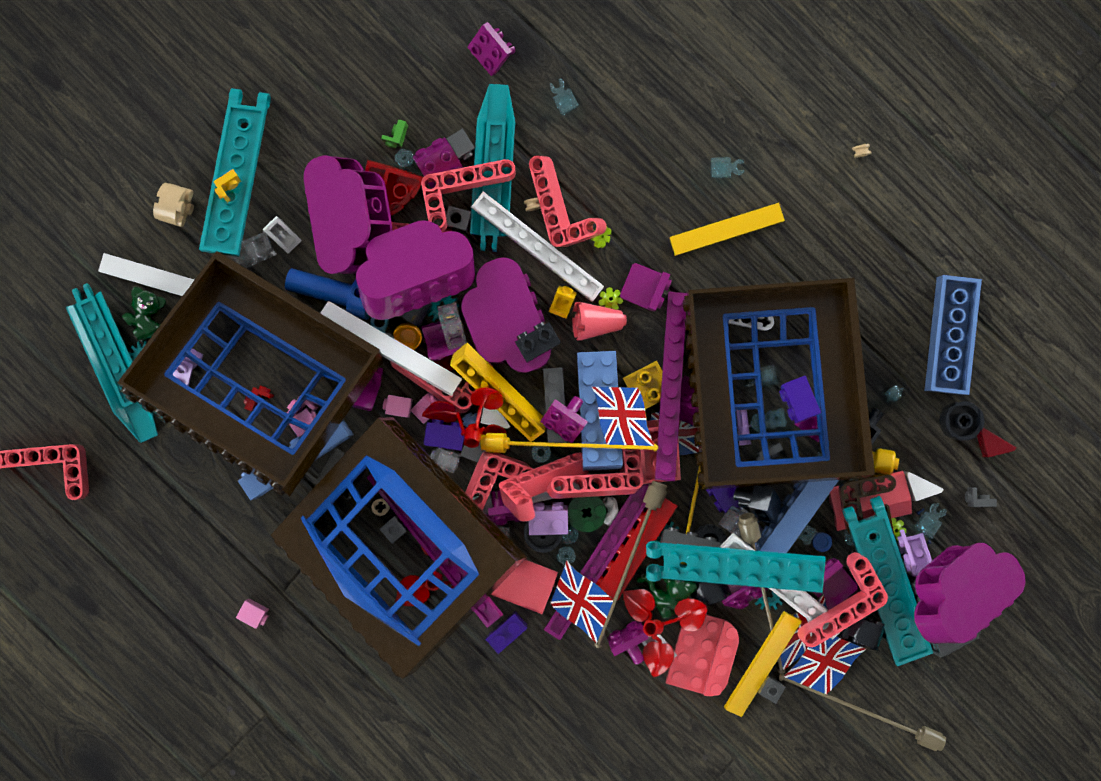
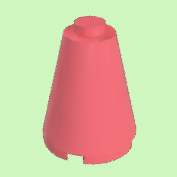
[572,302,627,341]

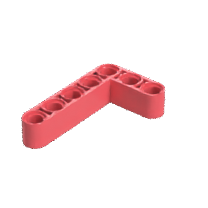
[529,156,607,247]
[421,160,516,232]
[390,361,493,413]
[0,444,89,500]
[547,449,644,499]
[465,451,533,511]
[499,452,589,522]
[798,552,888,647]

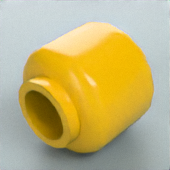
[873,448,899,475]

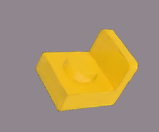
[213,169,242,203]
[549,286,576,319]

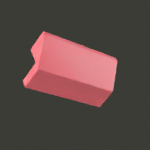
[829,471,912,531]
[491,560,558,614]

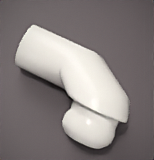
[603,496,619,526]

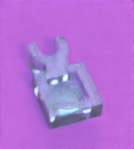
[550,78,579,115]
[710,157,744,178]
[744,365,778,387]
[914,503,947,539]

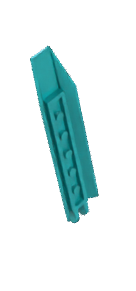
[470,84,515,252]
[66,283,158,443]

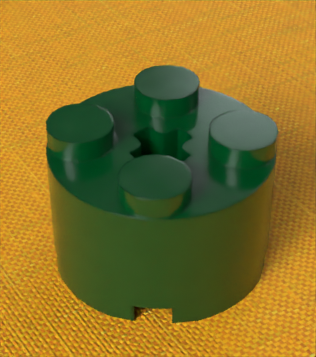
[568,496,606,532]

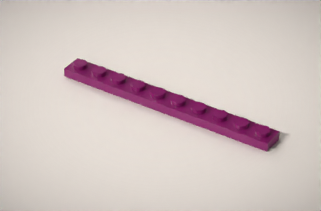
[655,292,687,481]
[367,474,503,628]
[544,482,661,640]

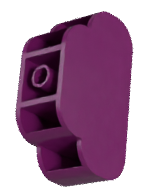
[304,155,392,274]
[356,220,475,320]
[461,258,551,373]
[914,543,1025,644]

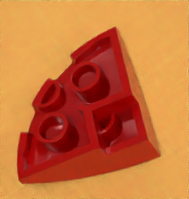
[365,160,423,215]

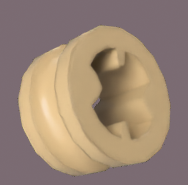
[852,144,871,158]
[524,198,541,211]
[372,498,390,516]

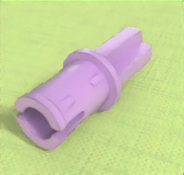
[735,410,751,446]

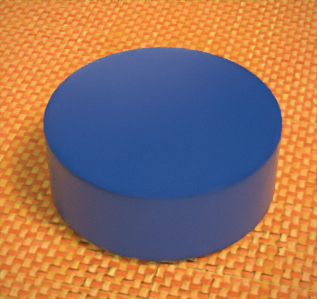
[812,532,832,552]

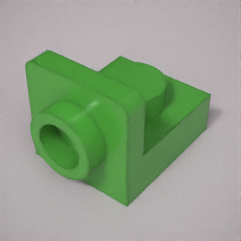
[381,119,408,148]

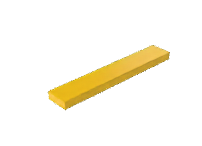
[669,203,785,256]
[724,611,802,717]

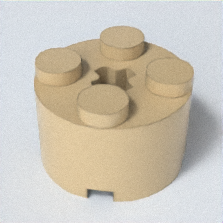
[153,183,194,227]

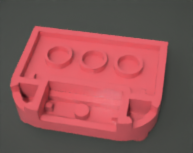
[666,614,739,696]

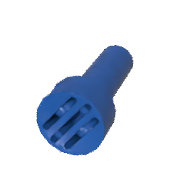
[285,268,370,320]

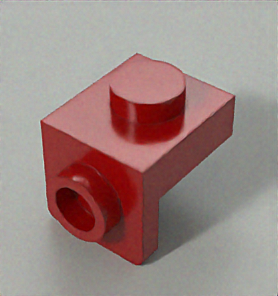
[244,385,274,411]

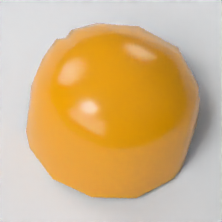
[393,322,422,350]

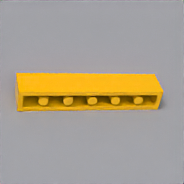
[450,343,546,442]

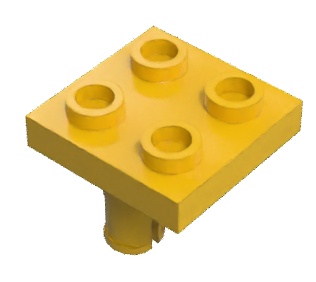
[623,361,662,409]

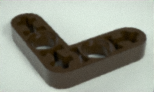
[839,474,896,535]

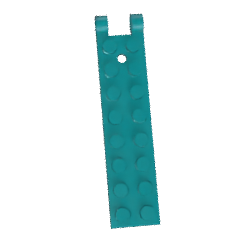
[199,88,271,257]
[842,496,933,666]
[646,541,825,593]

